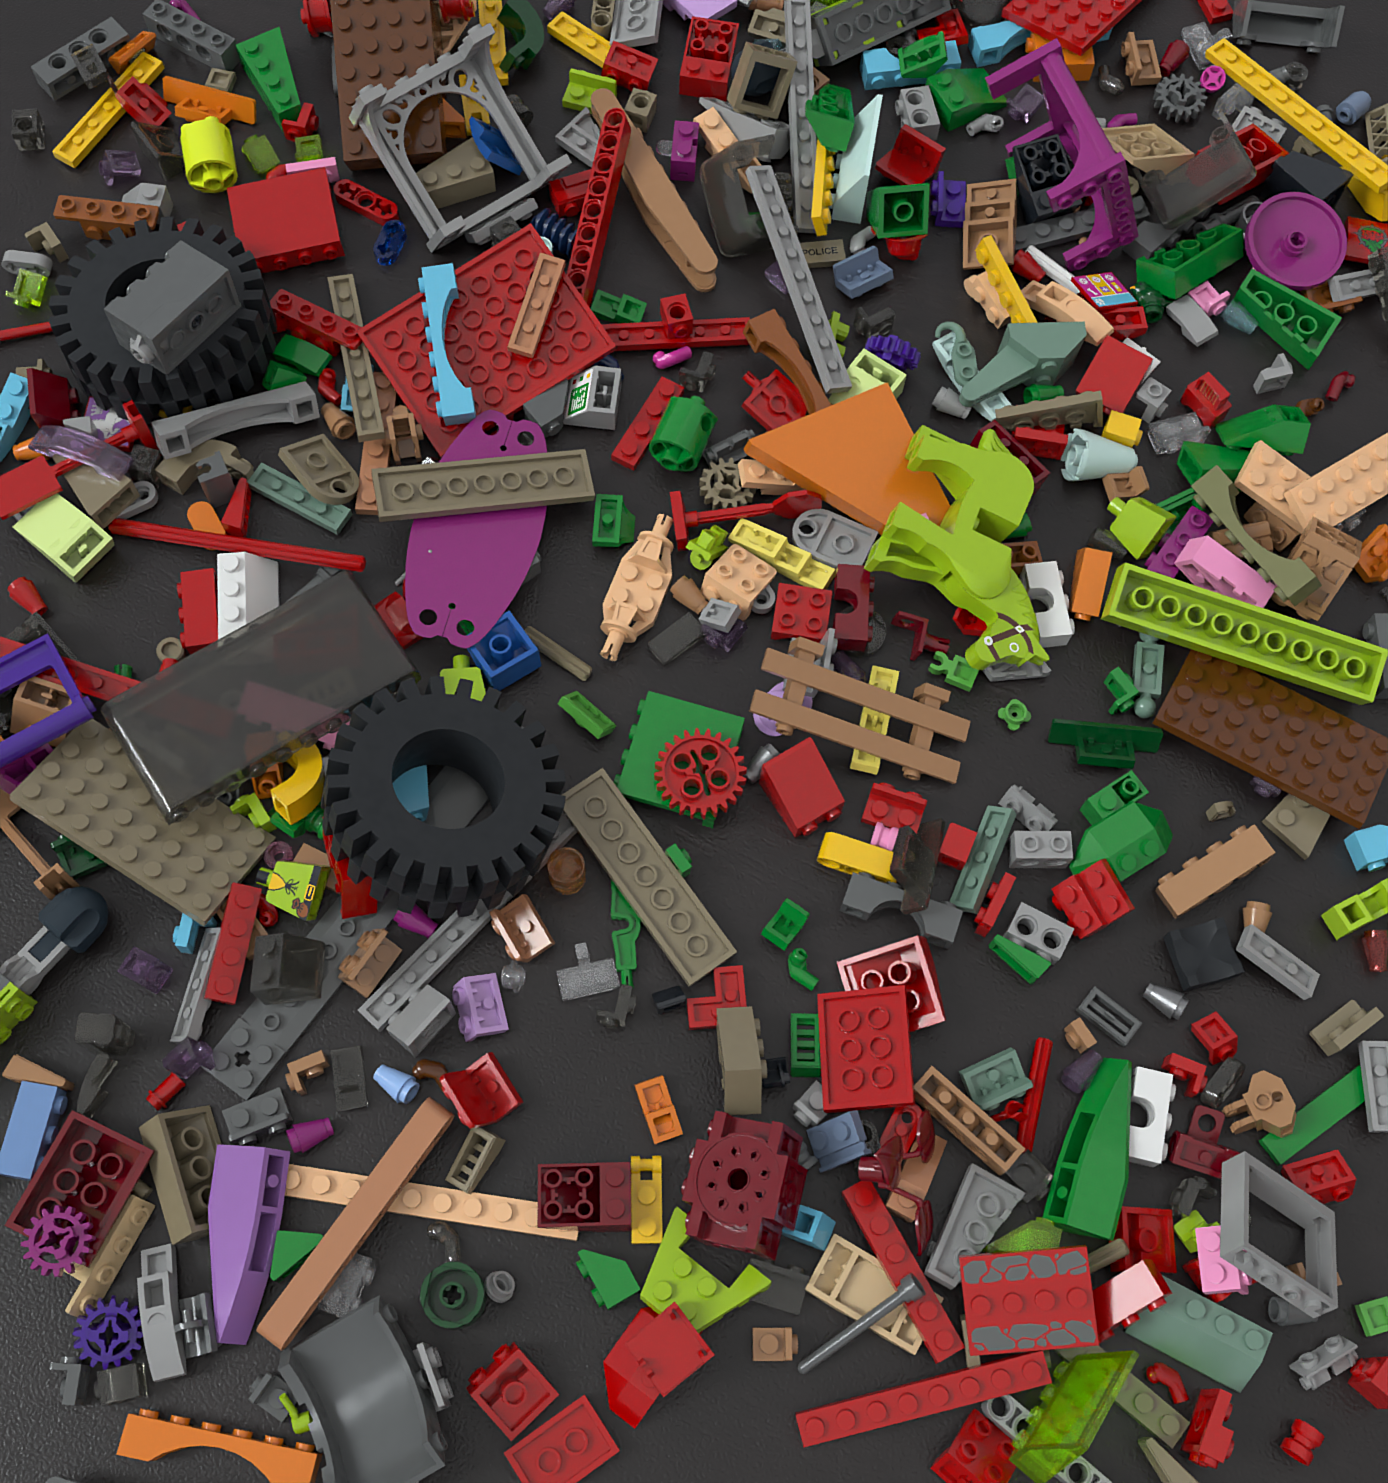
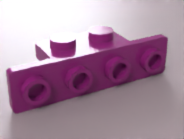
[1144,506,1213,578]

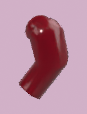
[1325,371,1356,402]

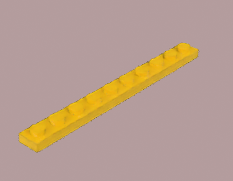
[1205,38,1388,194]

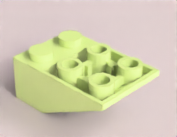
[828,348,907,405]
[13,493,114,583]

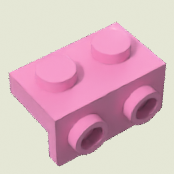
[1195,1225,1252,1295]

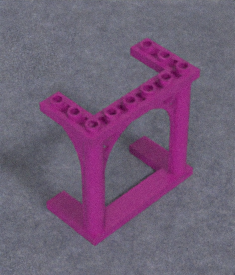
[985,38,1139,272]

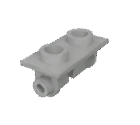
[998,784,1058,831]
[1289,1335,1358,1390]

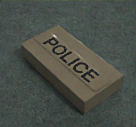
[800,239,846,268]

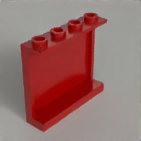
[227,167,345,274]

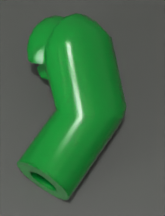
[788,948,820,991]

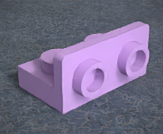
[452,973,509,1042]

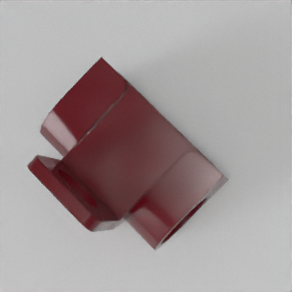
[1167,1105,1240,1179]

